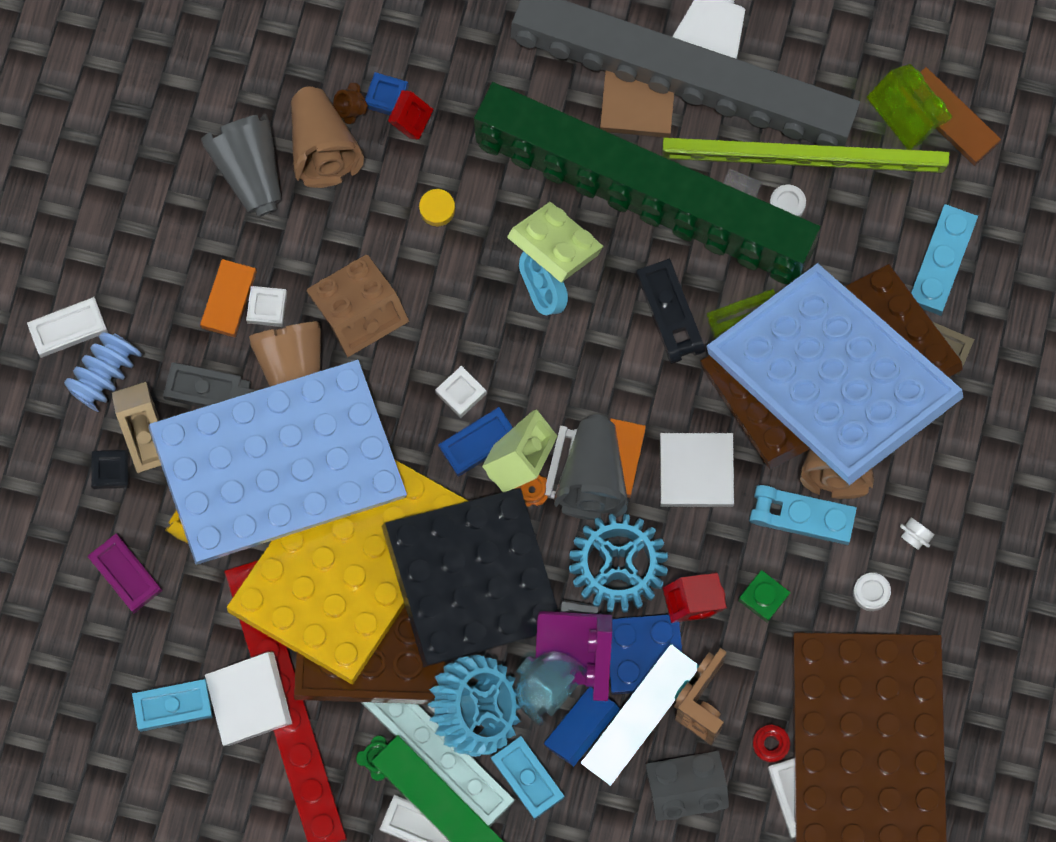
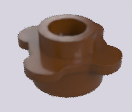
[333,82,367,124]

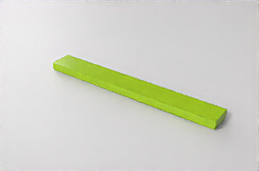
[662,138,949,173]

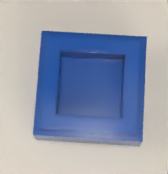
[365,72,409,115]

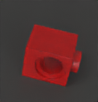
[663,573,727,623]

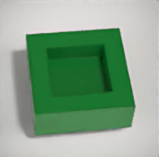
[738,570,791,623]

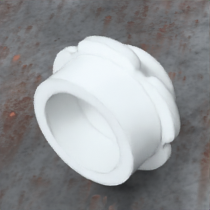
[900,517,935,550]

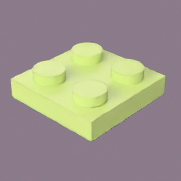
[507,202,604,283]

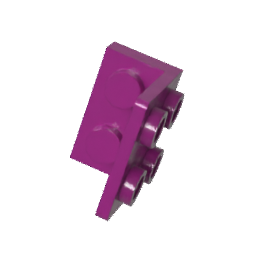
[534,611,612,701]

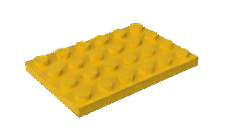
[227,459,468,685]

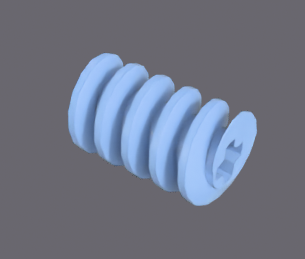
[64,332,142,412]

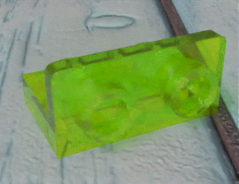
[867,64,952,150]

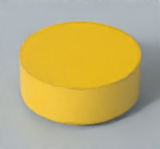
[419,189,455,227]

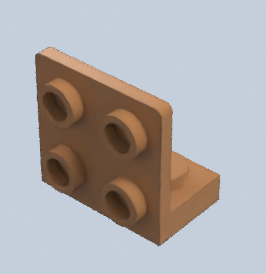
[307,255,409,357]
[674,648,727,745]

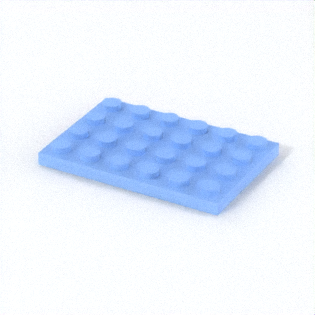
[707,263,963,485]
[148,360,407,565]

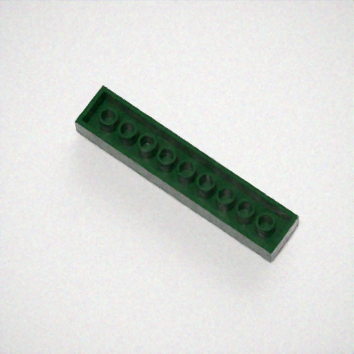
[474,81,821,284]

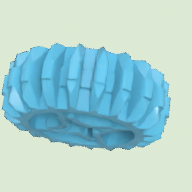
[569,514,668,613]
[427,655,523,757]

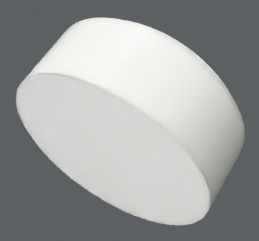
[770,185,806,217]
[853,573,891,611]

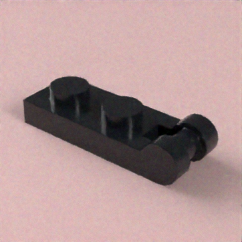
[636,258,705,364]

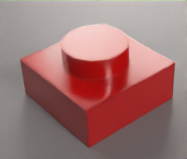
[388,90,433,140]

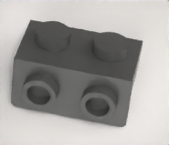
[646,751,729,821]

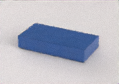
[438,407,513,477]
[544,687,620,767]

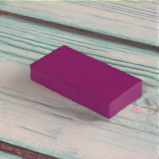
[87,534,162,614]

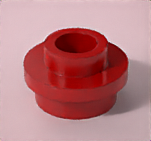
[753,725,790,763]

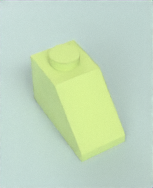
[482,409,558,492]

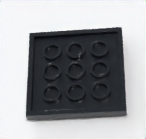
[381,488,558,668]

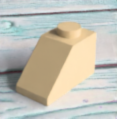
[112,382,161,473]

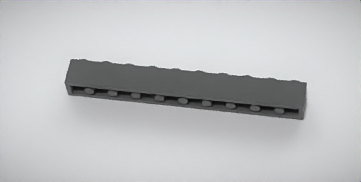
[510,0,860,147]

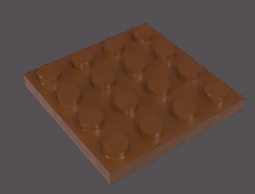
[294,606,445,704]

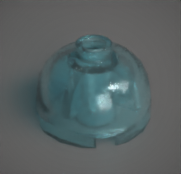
[516,651,587,726]

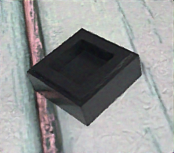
[91,450,129,489]

